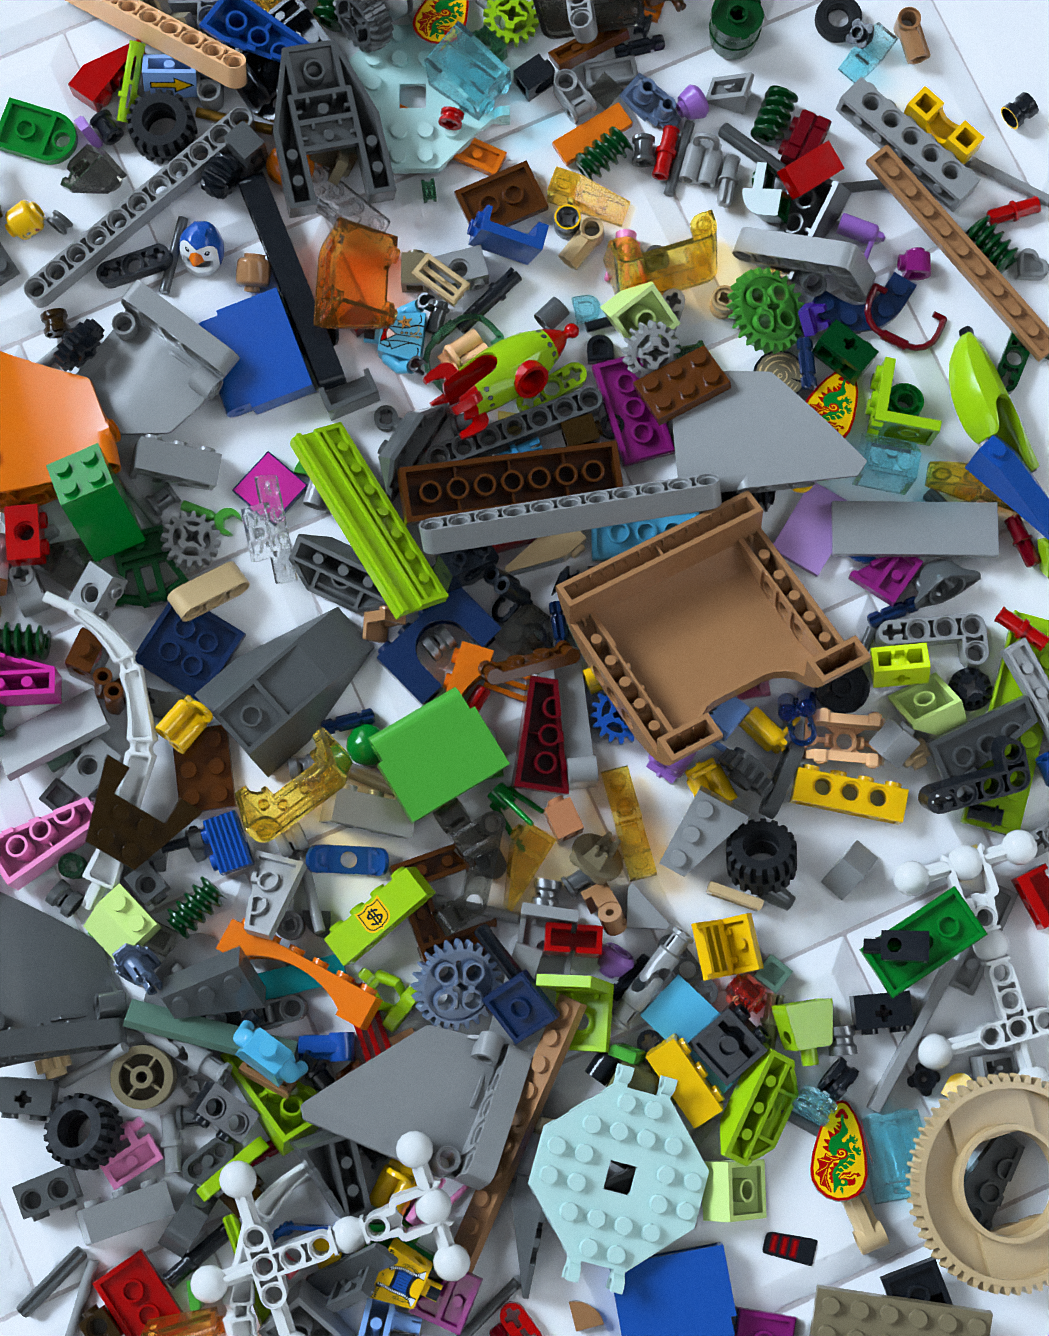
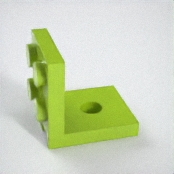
[865,357,942,446]
[536,974,614,1053]

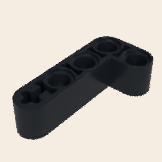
[918,735,1031,814]

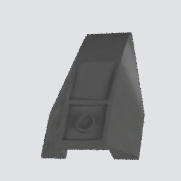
[194,607,374,778]

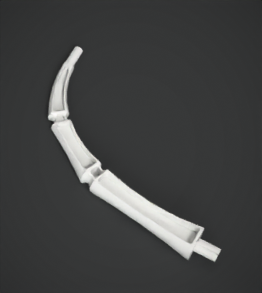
[42,591,159,911]
[222,1163,310,1336]

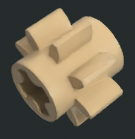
[902,735,931,771]
[34,1055,73,1080]

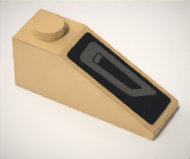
[504,531,587,576]

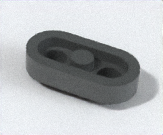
[182,1137,235,1184]

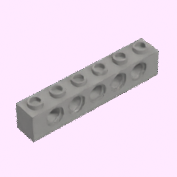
[835,77,981,212]

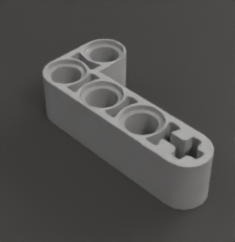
[874,613,989,669]

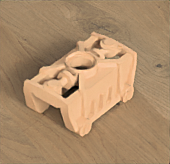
[802,708,886,769]

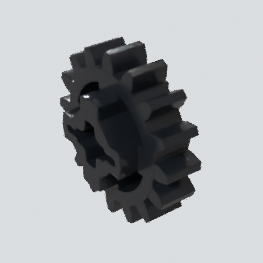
[53,318,105,372]

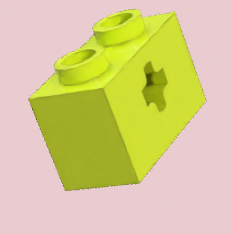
[870,643,931,688]

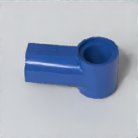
[298,1032,355,1062]

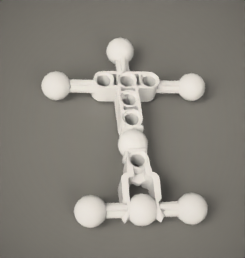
[893,829,1049,1082]
[190,1131,471,1336]

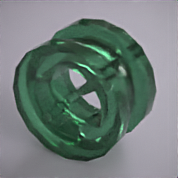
[421,178,437,203]

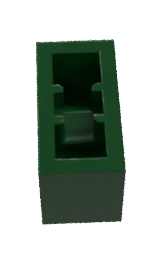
[812,319,879,385]

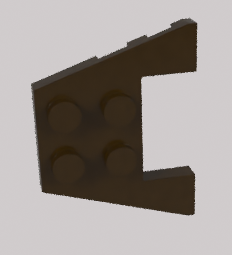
[85,754,202,870]

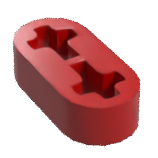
[500,1301,542,1336]

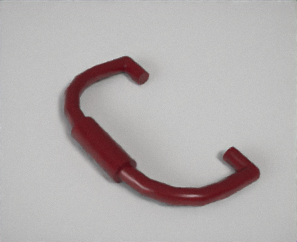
[864,283,947,351]

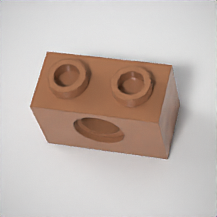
[544,795,584,844]

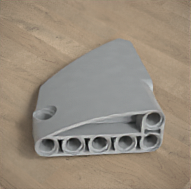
[672,371,867,494]

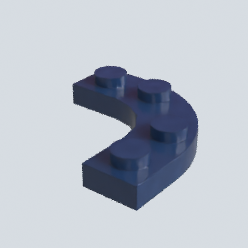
[812,272,917,334]

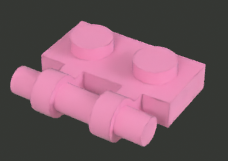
[100,1116,164,1190]

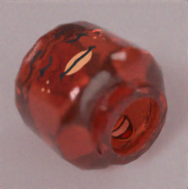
[724,973,767,1015]

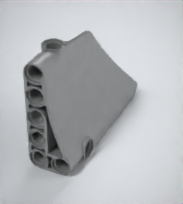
[300,1025,532,1191]

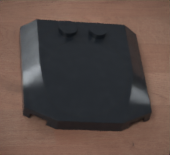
[227,0,331,123]

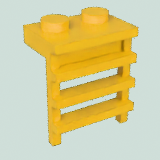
[691,913,764,981]

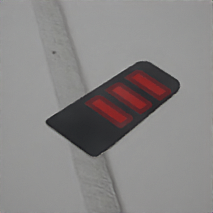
[762,1232,818,1266]

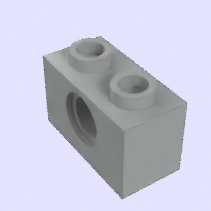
[430,245,489,297]
[68,561,128,622]
[60,737,124,801]

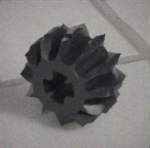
[199,152,242,199]

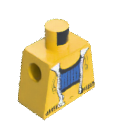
[370,1238,443,1309]

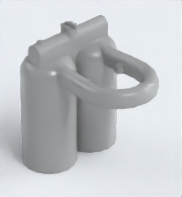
[679,132,723,189]

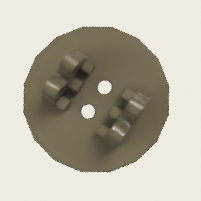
[569,831,623,885]

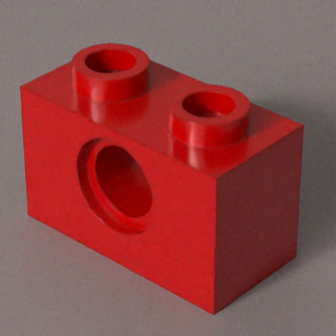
[4,504,50,567]

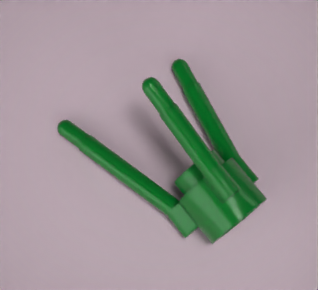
[487,782,544,852]

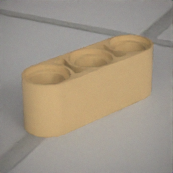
[167,561,250,622]

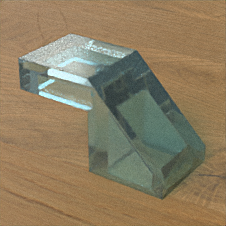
[838,22,898,83]

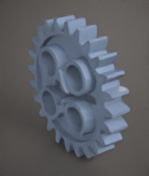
[410,938,502,1031]

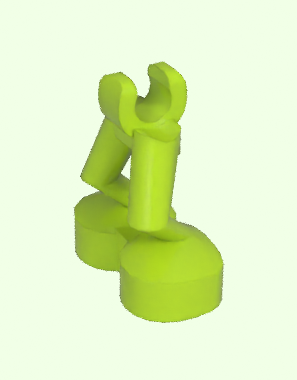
[358,967,419,1034]

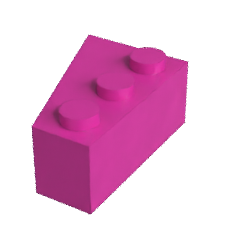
[0,652,62,707]

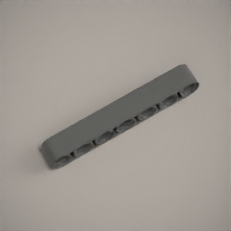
[426,387,602,464]

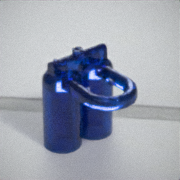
[777,688,817,746]

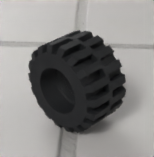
[126,89,198,164]
[726,818,797,896]
[43,1093,125,1171]

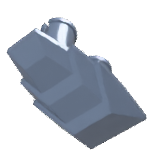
[619,72,682,128]
[112,943,163,995]

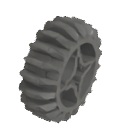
[333,0,394,53]

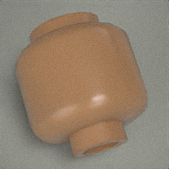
[236,253,271,293]

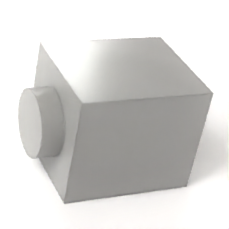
[869,718,921,769]

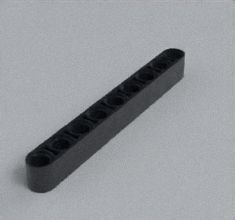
[237,171,347,391]

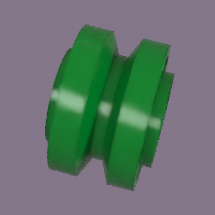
[887,383,924,416]

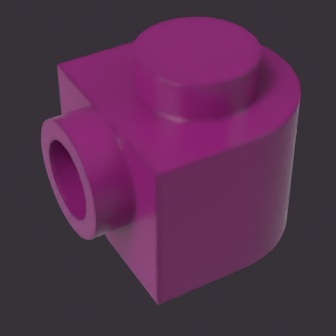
[897,247,931,280]

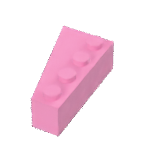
[0,797,95,891]

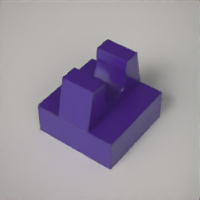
[798,301,832,337]

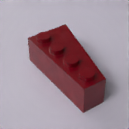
[511,675,569,796]

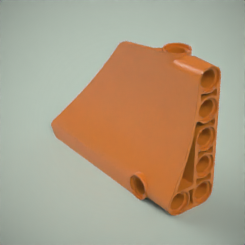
[0,351,121,513]

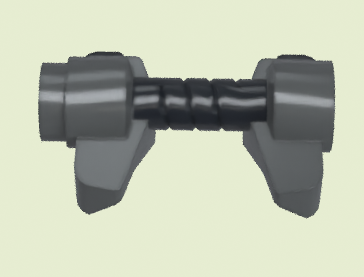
[147,826,206,872]

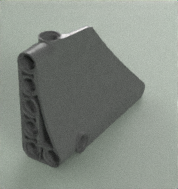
[0,892,127,1068]

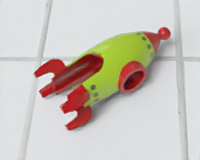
[422,323,579,440]

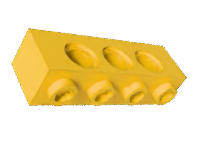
[789,764,909,825]

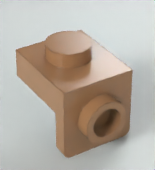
[362,606,406,644]

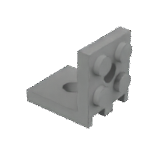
[517,902,580,977]

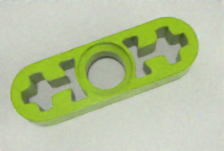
[516,362,587,412]
[196,1136,269,1202]

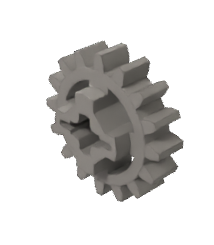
[621,320,680,378]
[160,511,221,571]

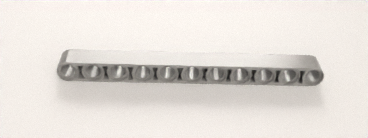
[24,106,256,308]
[419,473,722,554]

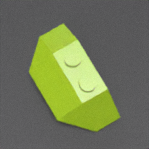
[720,1048,799,1167]

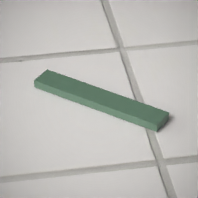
[123,999,298,1055]

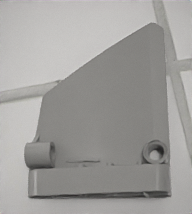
[76,280,240,435]

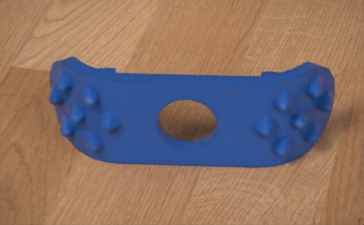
[306,844,389,876]
[272,1220,336,1242]

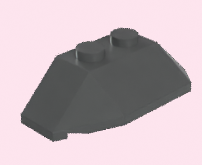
[377,403,450,502]
[289,534,387,613]

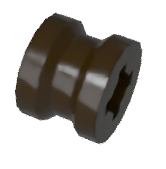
[40,308,71,339]

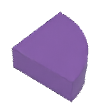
[74,116,103,150]

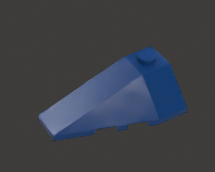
[199,0,310,62]
[965,435,1049,540]

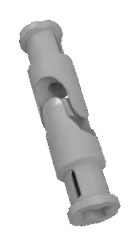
[612,926,694,1032]
[128,1028,233,1086]

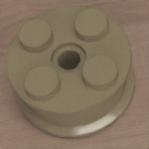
[110,1045,178,1109]

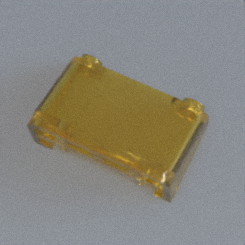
[603,209,718,295]
[235,727,353,843]

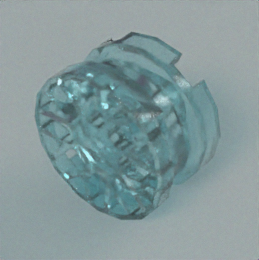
[792,1084,838,1127]

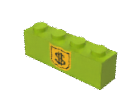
[324,866,436,966]

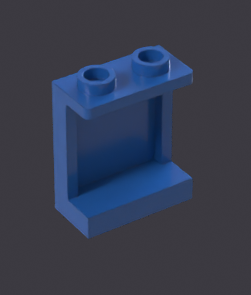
[467,205,549,265]

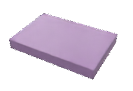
[773,483,847,577]

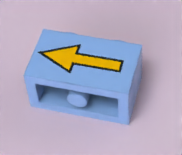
[142,54,198,98]

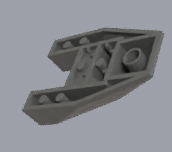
[273,39,397,219]

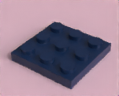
[135,602,246,702]

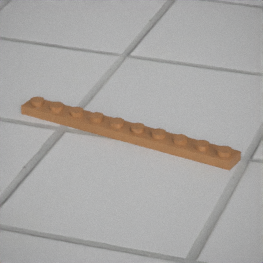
[865,144,1049,362]
[454,994,587,1273]

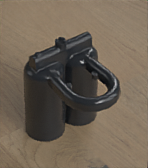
[483,566,533,623]

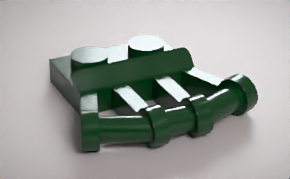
[114,524,189,609]

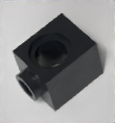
[513,53,555,102]

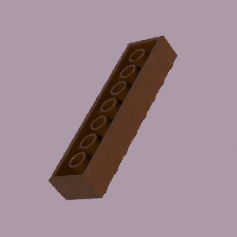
[397,440,623,527]

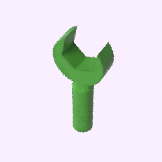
[180,500,243,537]

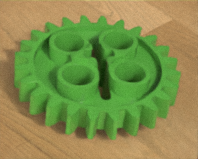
[726,267,805,354]

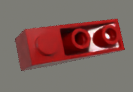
[68,39,146,113]

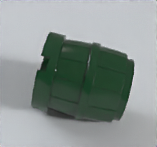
[708,0,765,59]

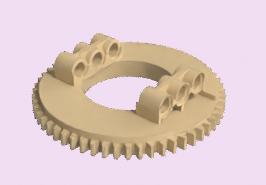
[906,1073,1049,1296]

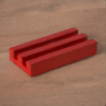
[354,1010,391,1062]

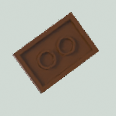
[454,160,549,227]
[633,345,731,426]
[173,725,237,812]

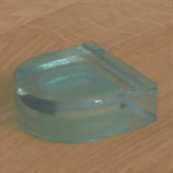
[571,295,601,325]

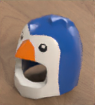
[180,221,224,277]

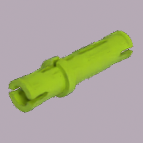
[116,40,146,123]

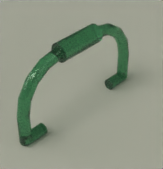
[423,313,504,393]

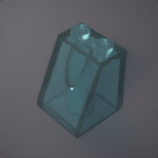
[424,21,512,121]
[852,432,921,495]
[860,1108,923,1205]

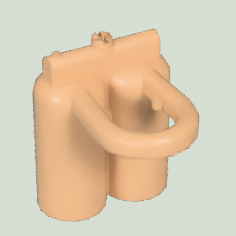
[437,328,488,370]

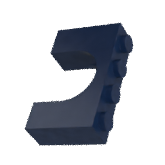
[376,587,503,706]

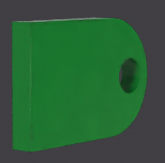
[0,97,78,165]

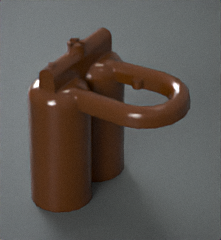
[93,667,126,716]

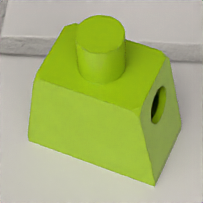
[771,998,833,1066]

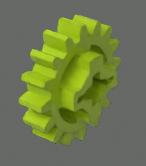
[483,0,540,48]

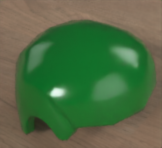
[346,724,382,768]

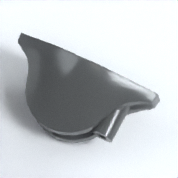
[912,559,981,609]

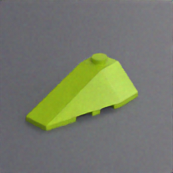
[220,1053,320,1157]

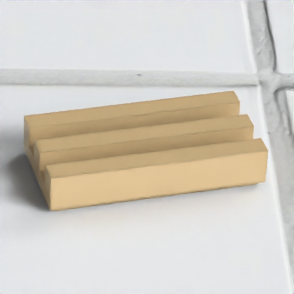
[411,253,471,307]
[706,881,764,912]

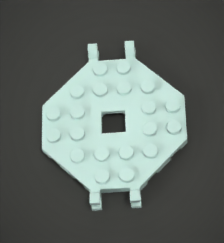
[348,24,510,174]
[528,1063,709,1294]

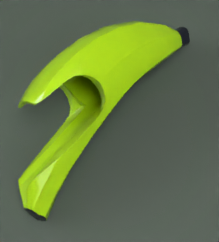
[949,326,1040,473]

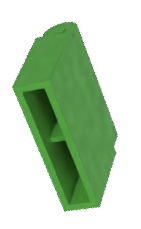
[368,687,510,824]

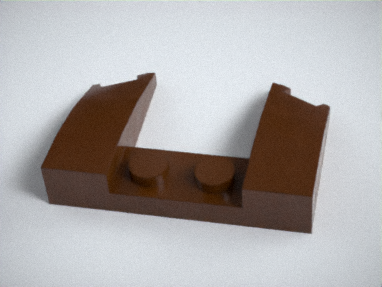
[389,843,497,968]

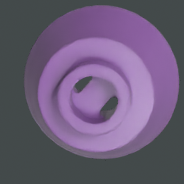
[676,84,709,120]
[597,942,634,979]

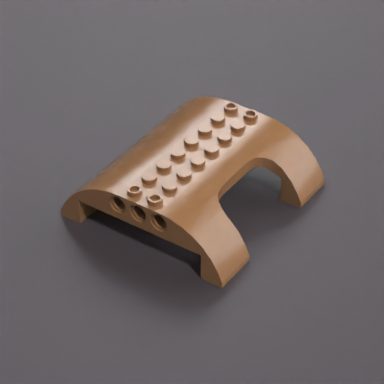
[556,490,872,766]

